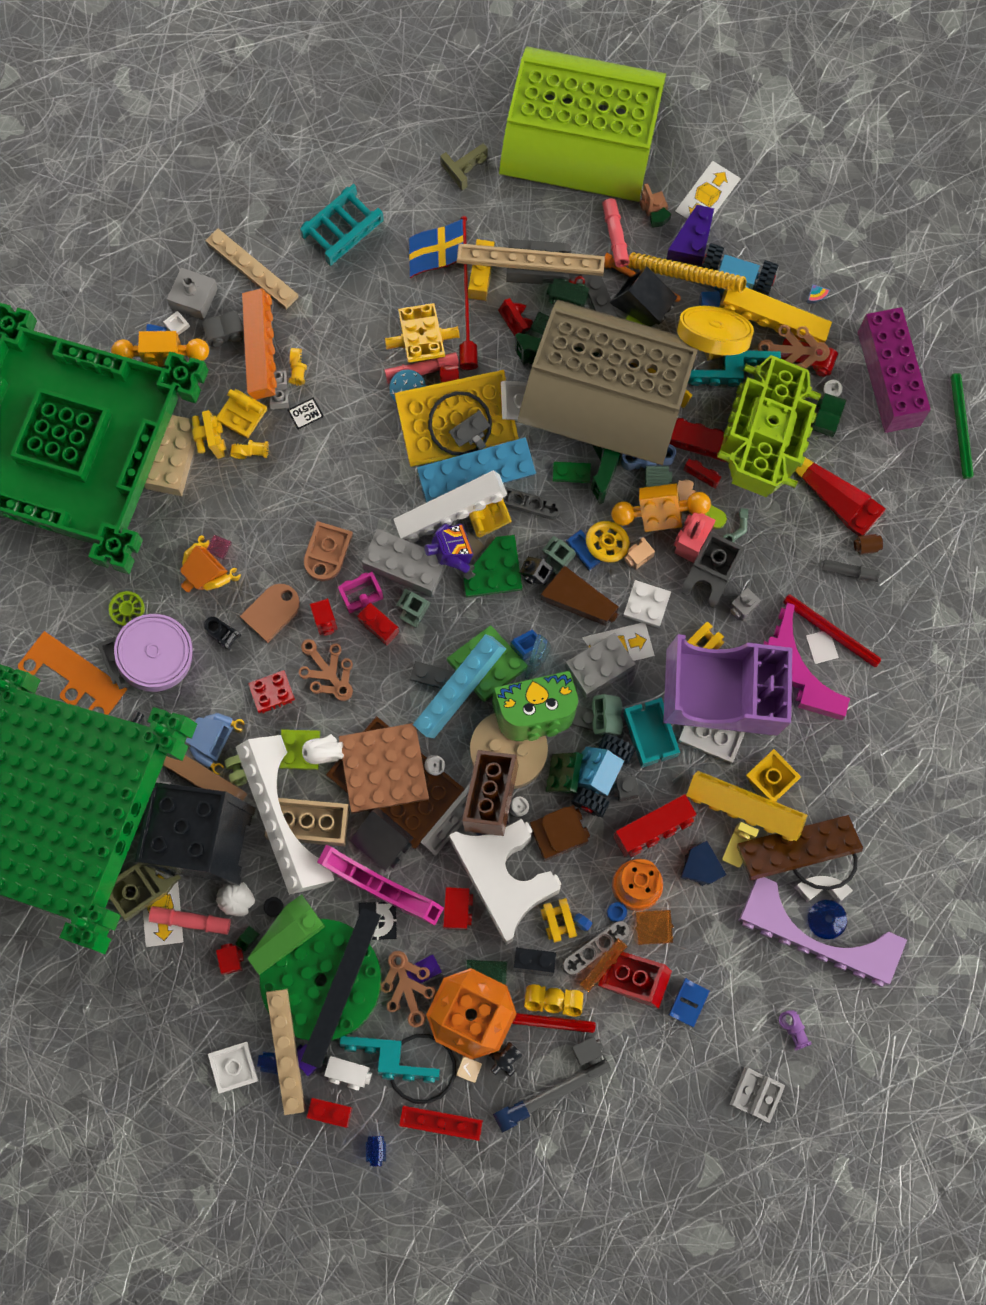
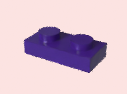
[405,954,442,984]

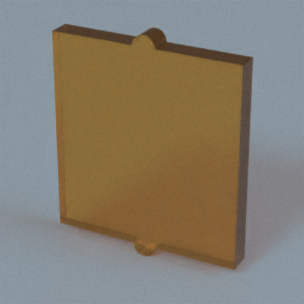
[635,910,674,945]

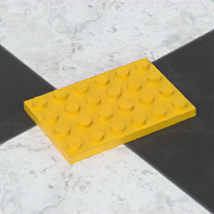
[394,370,519,467]

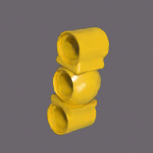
[524,984,584,1017]

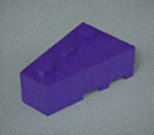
[666,205,714,267]

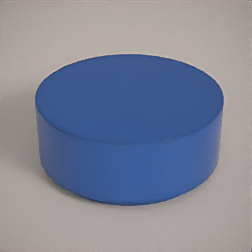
[607,902,627,923]

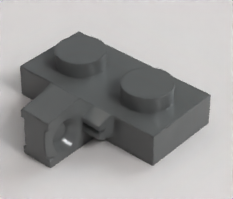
[449,410,490,450]

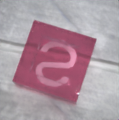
[207,535,232,560]

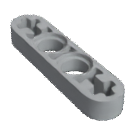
[563,921,629,975]

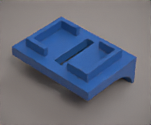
[668,978,710,1027]

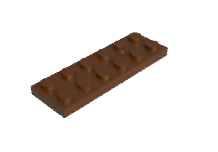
[737,815,863,881]

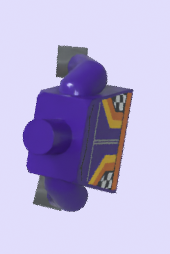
[424,524,476,580]

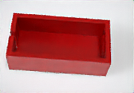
[613,794,697,858]

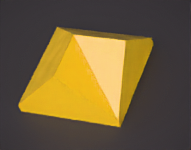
[746,749,801,802]

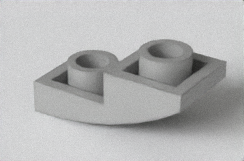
[270,370,289,409]

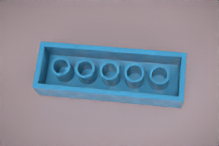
[416,437,536,503]

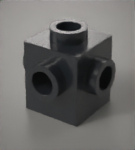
[519,556,554,585]

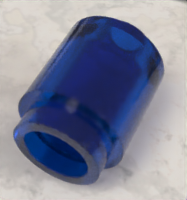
[257,1051,278,1074]
[366,1136,386,1167]

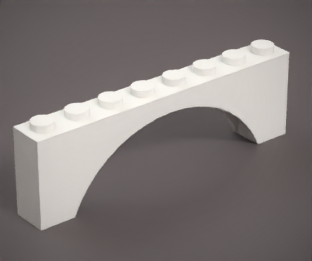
[236,735,334,895]

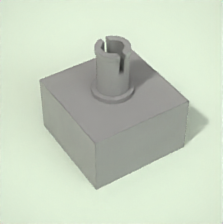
[167,268,218,320]

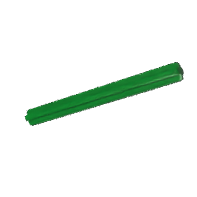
[951,373,974,479]

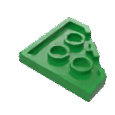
[464,535,523,598]

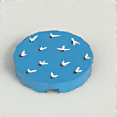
[389,369,426,402]

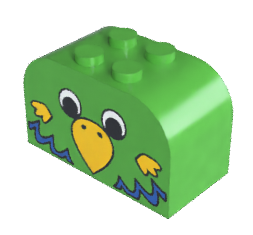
[492,671,578,741]

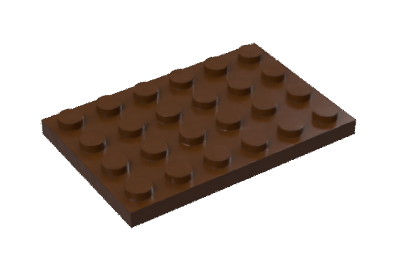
[326,716,465,850]

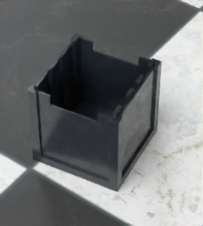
[135,782,256,886]

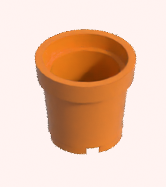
[612,859,663,911]

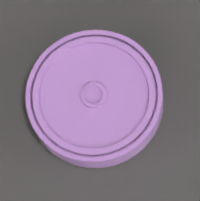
[114,614,193,692]

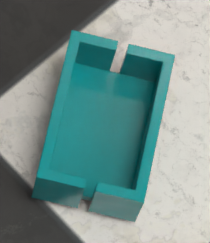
[623,697,680,768]

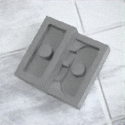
[729,1067,785,1123]

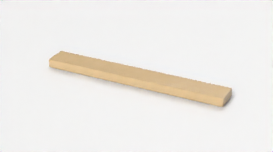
[457,243,605,276]

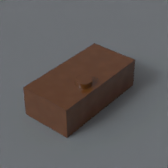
[462,750,519,836]

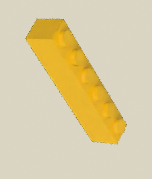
[719,287,832,343]
[686,771,808,841]

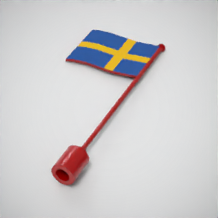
[409,216,478,370]

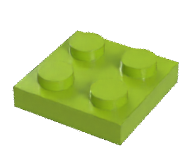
[279,729,321,770]

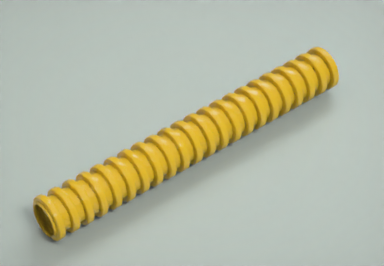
[628,252,747,293]

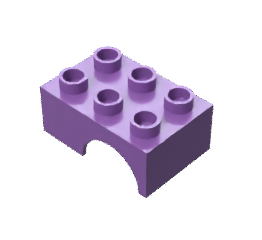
[664,634,792,736]

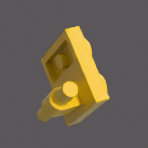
[217,389,268,439]
[191,410,226,459]
[469,499,512,538]

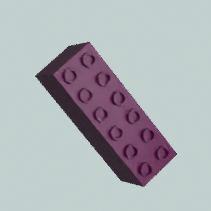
[858,307,931,433]

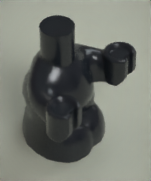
[488,1042,522,1077]

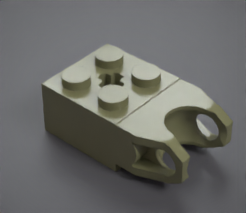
[110,863,181,922]

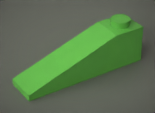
[247,894,325,975]

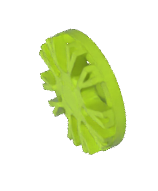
[108,591,145,626]

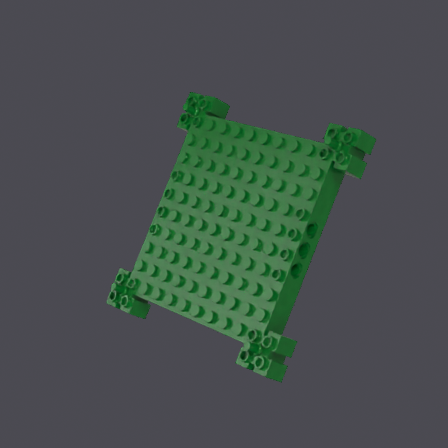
[0,303,209,574]
[0,664,197,954]

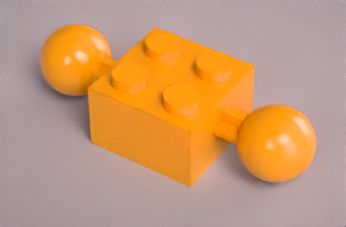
[111,331,209,367]
[611,483,711,532]

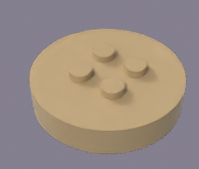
[470,713,548,789]

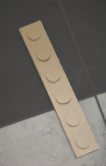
[205,228,298,310]
[266,989,306,1115]

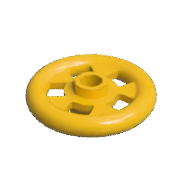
[586,521,630,563]

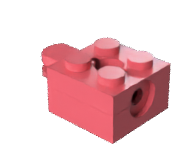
[673,513,716,563]

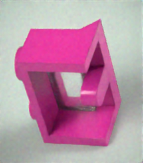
[338,571,384,614]

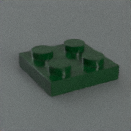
[546,752,583,793]

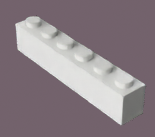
[394,470,507,543]

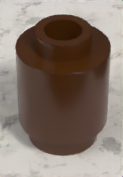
[854,534,883,555]

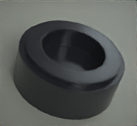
[264,897,284,917]

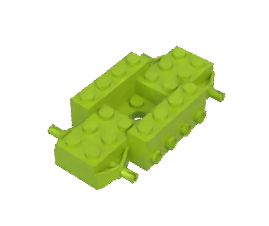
[717,355,821,498]

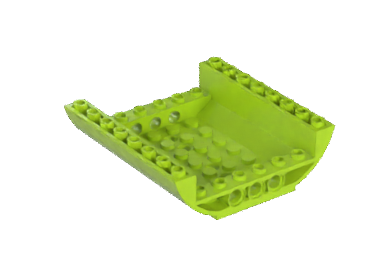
[499,46,667,202]

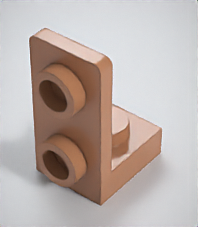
[640,183,668,216]

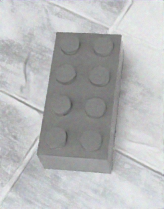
[362,529,447,597]

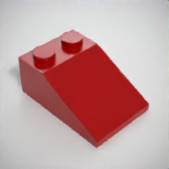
[598,949,672,1009]

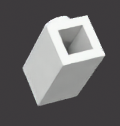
[324,1056,372,1090]

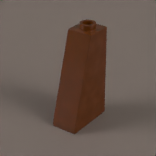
[541,566,619,626]

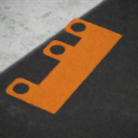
[18,631,128,715]

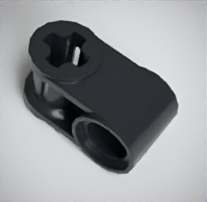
[204,617,242,651]

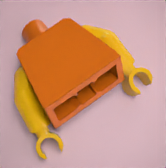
[180,535,241,592]

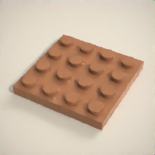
[339,723,429,814]

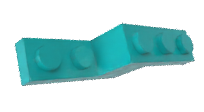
[688,350,781,387]
[340,1036,440,1083]

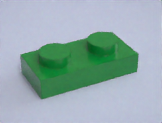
[553,462,591,483]

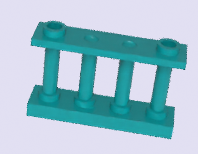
[300,183,384,266]

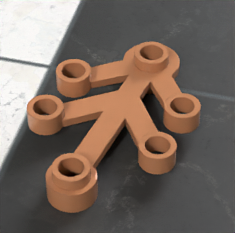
[758,325,830,369]
[299,639,353,701]
[381,951,436,1027]

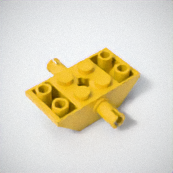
[385,303,460,363]

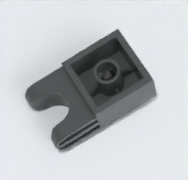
[506,239,571,284]
[682,532,745,608]

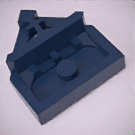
[680,841,727,886]

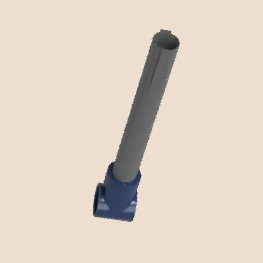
[493,1059,611,1133]

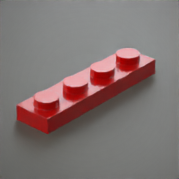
[399,1106,483,1141]

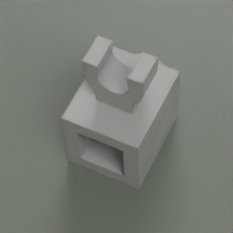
[729,588,761,621]

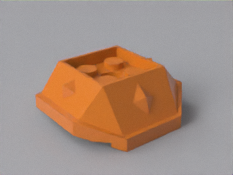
[426,968,516,1059]

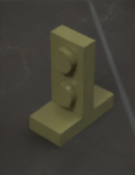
[440,143,488,190]

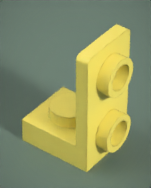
[722,822,759,868]

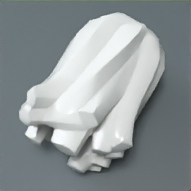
[302,734,344,764]

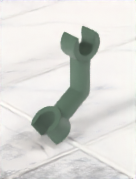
[723,508,748,543]

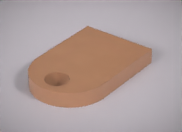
[304,521,353,581]
[240,584,300,643]

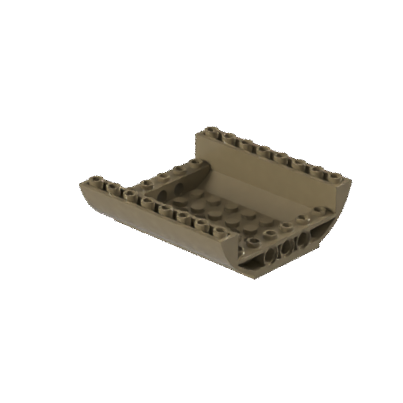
[517,300,698,465]

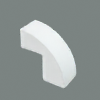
[794,876,853,903]

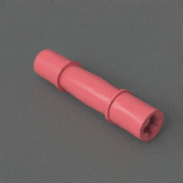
[602,198,630,267]
[384,352,459,384]
[149,906,231,935]

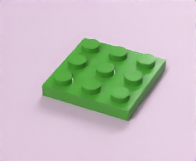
[447,625,528,702]

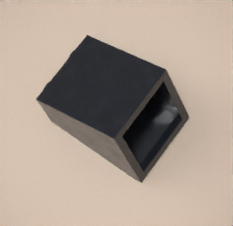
[610,267,677,327]

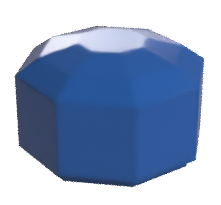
[573,913,592,931]

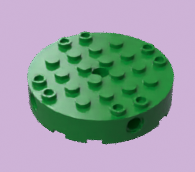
[260,919,382,1041]

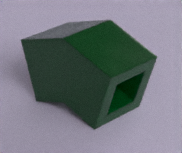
[650,207,671,228]
[236,926,260,951]

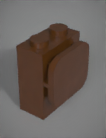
[530,805,590,861]

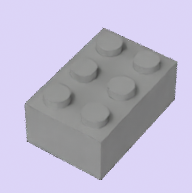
[565,633,636,699]

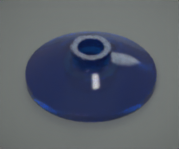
[808,900,847,939]

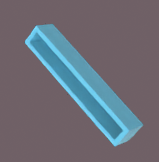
[413,634,506,738]

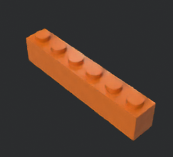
[242,288,277,400]

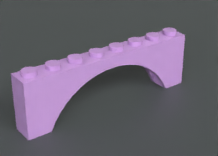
[738,877,907,987]

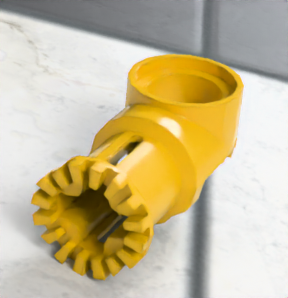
[289,348,307,386]
[230,440,269,459]

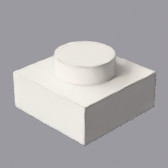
[163,311,190,335]

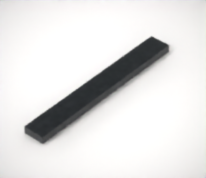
[301,908,381,1069]

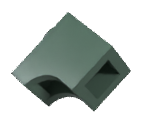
[542,536,576,574]
[396,589,431,628]

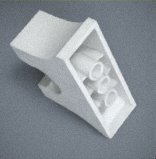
[449,819,561,945]

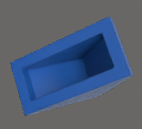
[510,629,545,661]

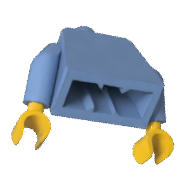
[186,713,245,775]

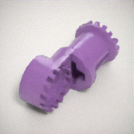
[779,1010,812,1051]

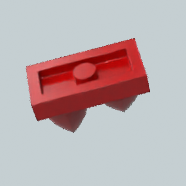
[498,298,533,336]

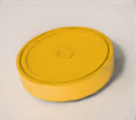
[677,306,754,355]

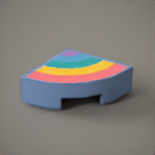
[807,285,830,304]

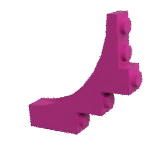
[763,603,850,720]
[317,845,444,926]

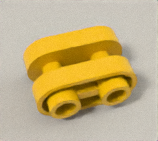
[687,621,725,649]
[540,898,577,943]

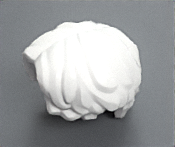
[216,882,255,916]

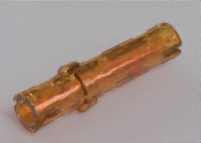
[580,938,628,992]

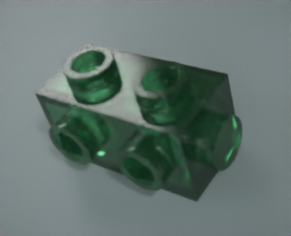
[546,278,589,308]

